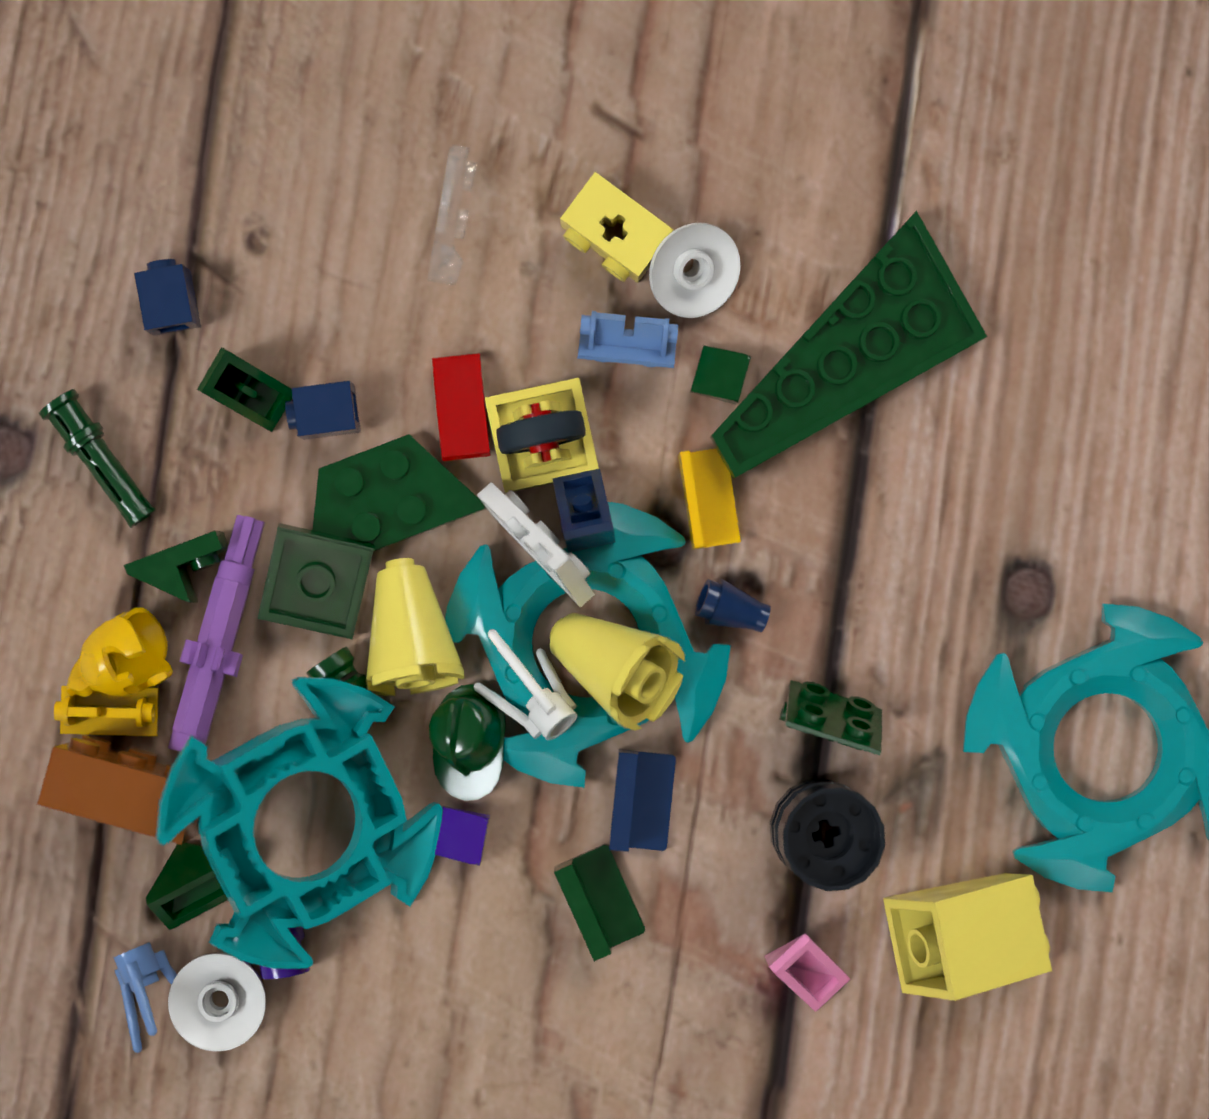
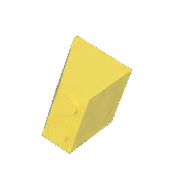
[883,873,1052,1001]

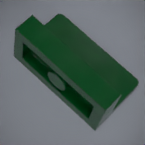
[554,844,645,962]

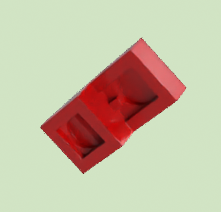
[432,353,491,461]

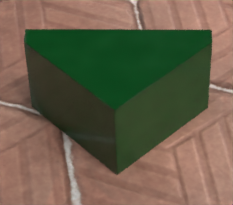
[197,347,293,432]

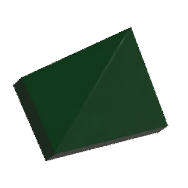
[145,843,228,930]

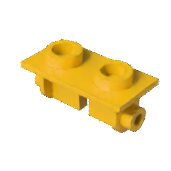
[54,685,159,736]

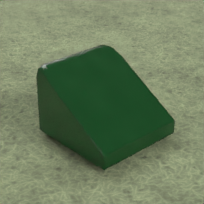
[690,345,751,405]

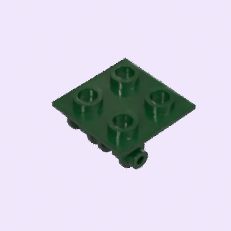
[779,680,882,756]

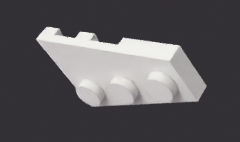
[477,482,595,608]

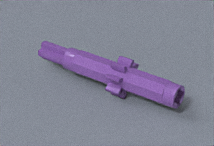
[168,515,265,752]

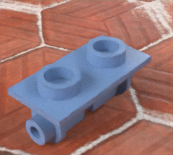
[577,311,678,368]

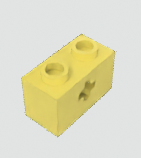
[560,172,673,283]

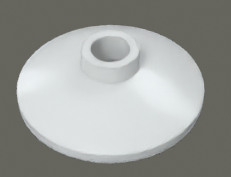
[649,223,741,318]
[168,953,266,1051]

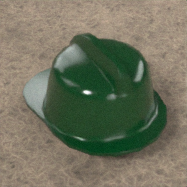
[429,684,506,801]

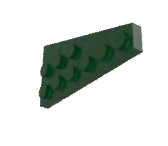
[710,210,988,479]

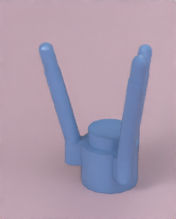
[113,942,177,1053]

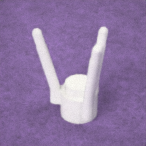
[474,629,577,740]

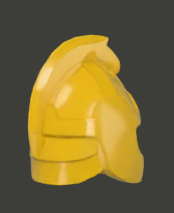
[66,608,173,697]

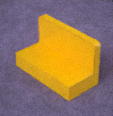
[678,448,741,550]

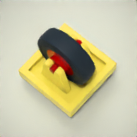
[485,378,599,493]

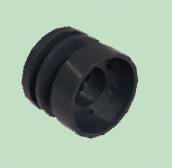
[770,778,885,891]

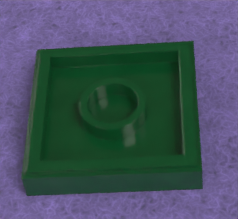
[257,523,374,640]

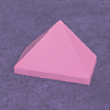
[764,933,851,1012]

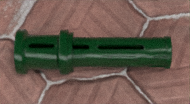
[39,389,156,528]

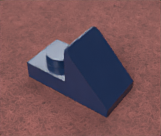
[552,469,616,552]

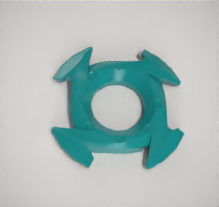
[445,502,731,788]
[963,603,1209,893]
[156,677,443,969]

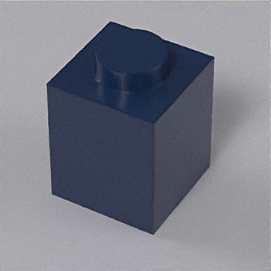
[134,259,201,336]
[285,381,361,440]

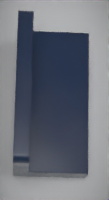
[609,749,676,852]

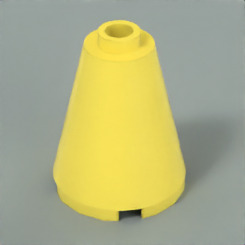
[366,558,464,696]
[550,613,685,730]

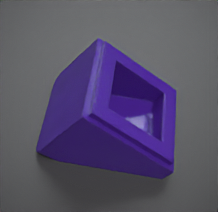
[435,806,490,866]

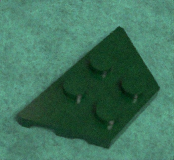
[312,434,486,552]

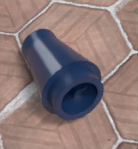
[695,578,771,633]

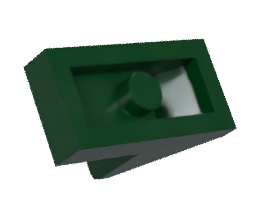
[124,530,228,603]

